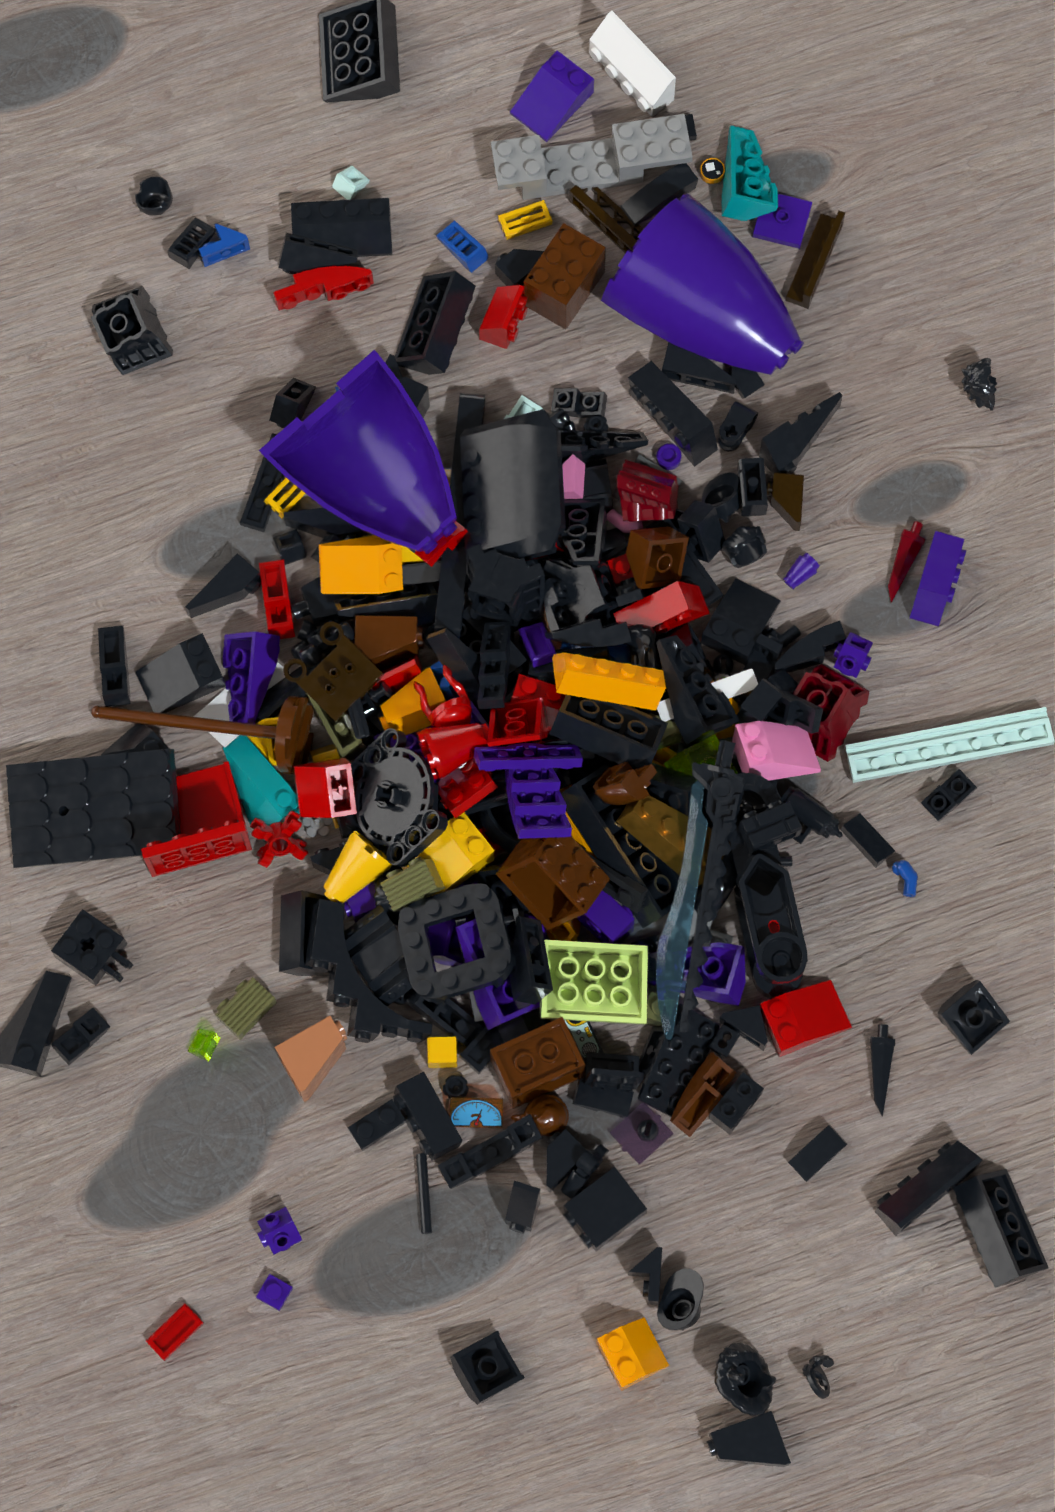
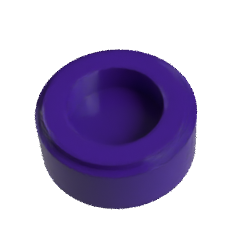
[656,444,682,470]

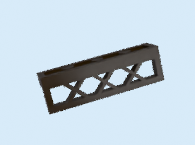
[569,185,644,253]
[785,210,845,309]

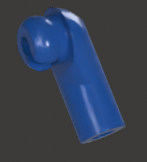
[892,860,918,897]

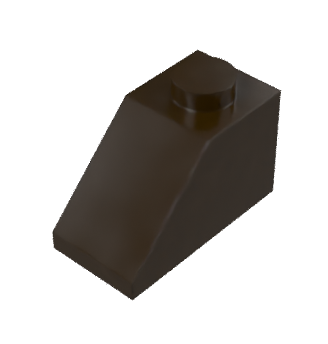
[767,473,804,531]

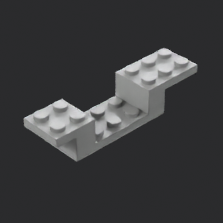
[491,114,693,200]

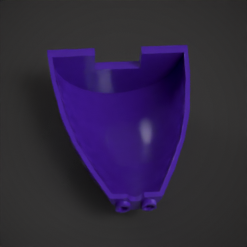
[601,194,804,375]
[259,350,457,554]

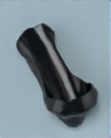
[627,624,669,714]

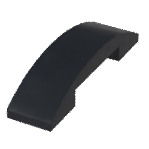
[438,1114,543,1189]

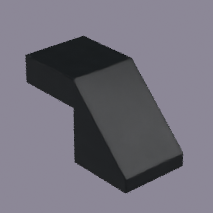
[497,1011,551,1043]

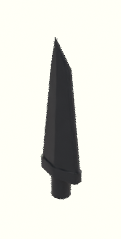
[869,1024,895,1117]

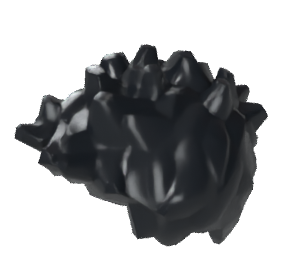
[962,358,997,411]

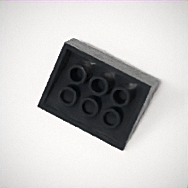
[319,0,400,103]

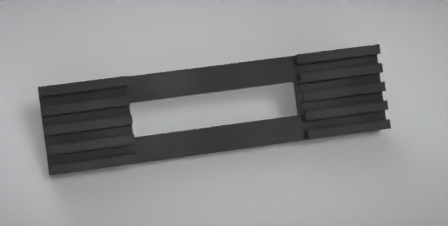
[578,843,648,913]

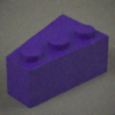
[910,531,967,627]

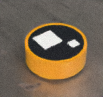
[700,158,725,184]

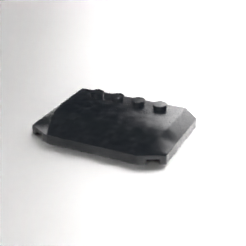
[460,409,566,560]

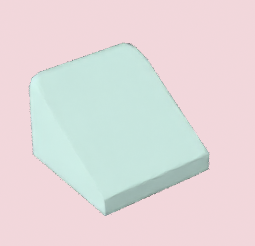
[332,166,370,200]

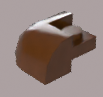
[593,761,657,805]

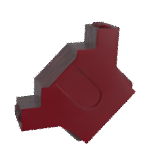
[617,459,678,522]
[781,664,869,762]

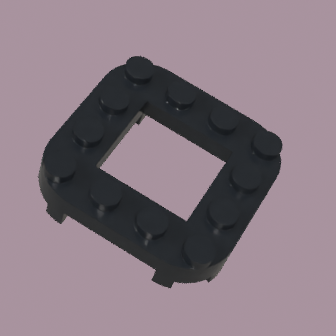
[398,884,516,1004]

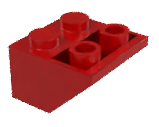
[479,285,528,349]
[293,758,357,818]

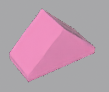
[562,454,585,500]

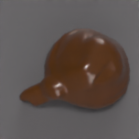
[511,1094,569,1136]

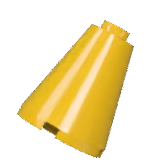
[323,831,392,903]

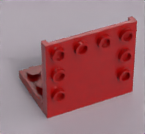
[141,761,252,877]

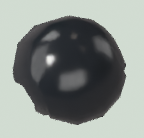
[135,177,173,216]

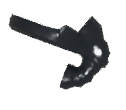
[802,1355,834,1399]

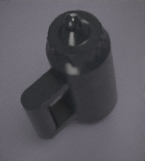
[781,786,843,844]

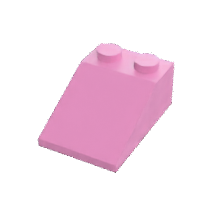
[732,721,821,781]

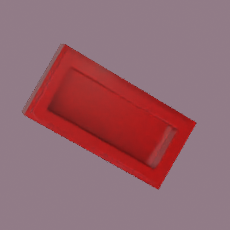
[146,1304,204,1361]

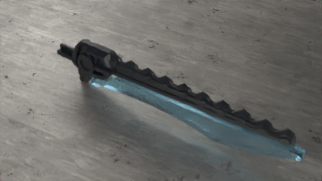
[656,740,746,1040]

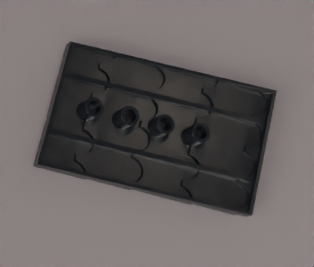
[6,749,181,868]

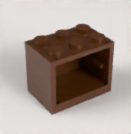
[524,223,606,330]
[496,836,610,930]
[490,1017,585,1109]

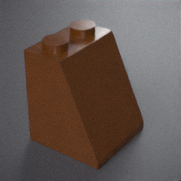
[354,616,424,671]

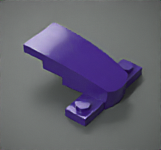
[474,743,583,839]

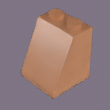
[275,1016,348,1102]

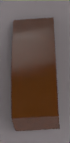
[670,1052,737,1137]

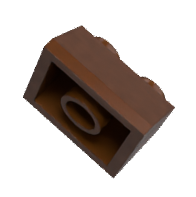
[626,527,689,589]

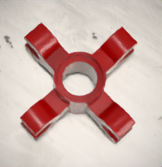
[250,811,308,868]

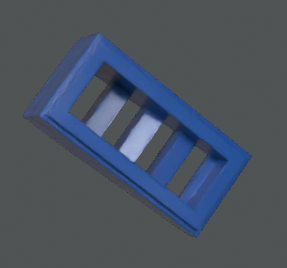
[436,220,489,273]

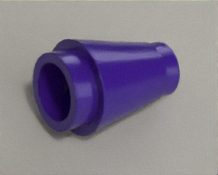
[783,552,820,590]

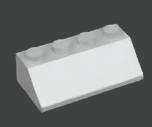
[589,11,676,117]

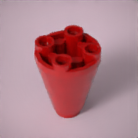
[417,723,489,780]

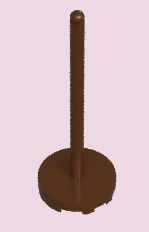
[91,696,314,774]

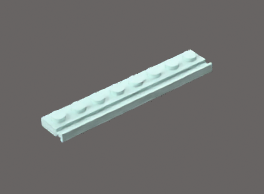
[845,707,1055,783]

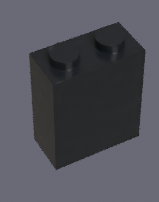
[563,1167,647,1251]

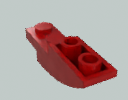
[273,266,374,310]

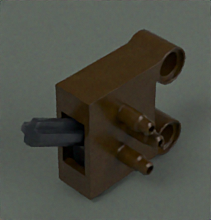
[283,622,384,739]

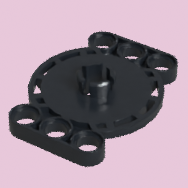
[351,728,448,867]

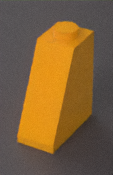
[379,667,446,740]

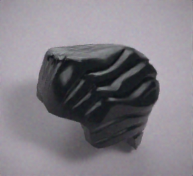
[722,526,767,568]

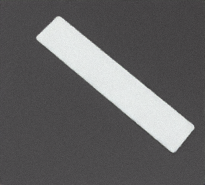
[657,669,758,722]

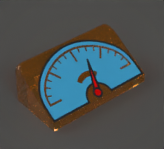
[450,1098,503,1128]

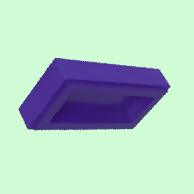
[518,622,557,667]

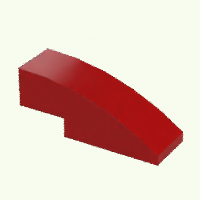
[259,559,295,639]

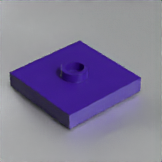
[753,194,812,249]

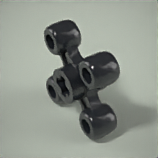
[291,618,355,668]

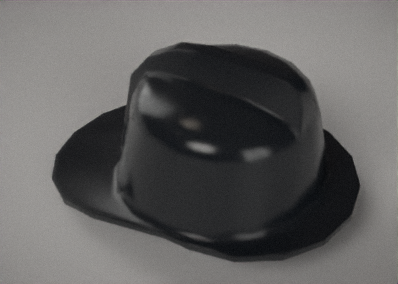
[702,472,740,523]
[657,1269,704,1331]

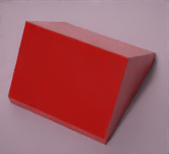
[371,655,424,693]

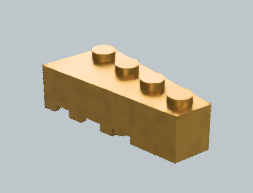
[616,795,730,888]

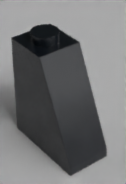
[706,1411,791,1467]

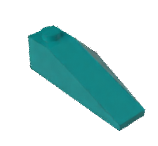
[722,126,778,221]
[223,735,299,842]

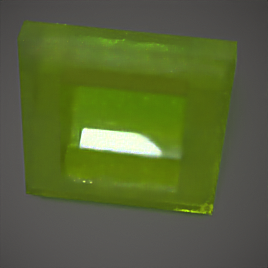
[188,1028,220,1062]

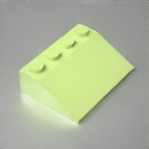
[540,940,648,1024]

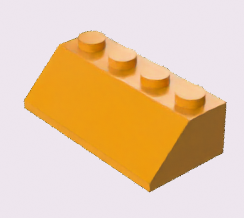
[552,653,666,711]

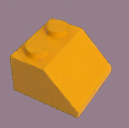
[597,1317,669,1391]

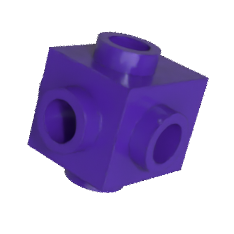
[833,632,873,678]
[257,1207,302,1255]

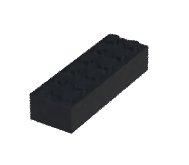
[561,764,692,928]

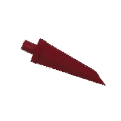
[888,521,926,603]

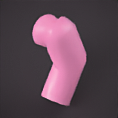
[607,509,643,533]

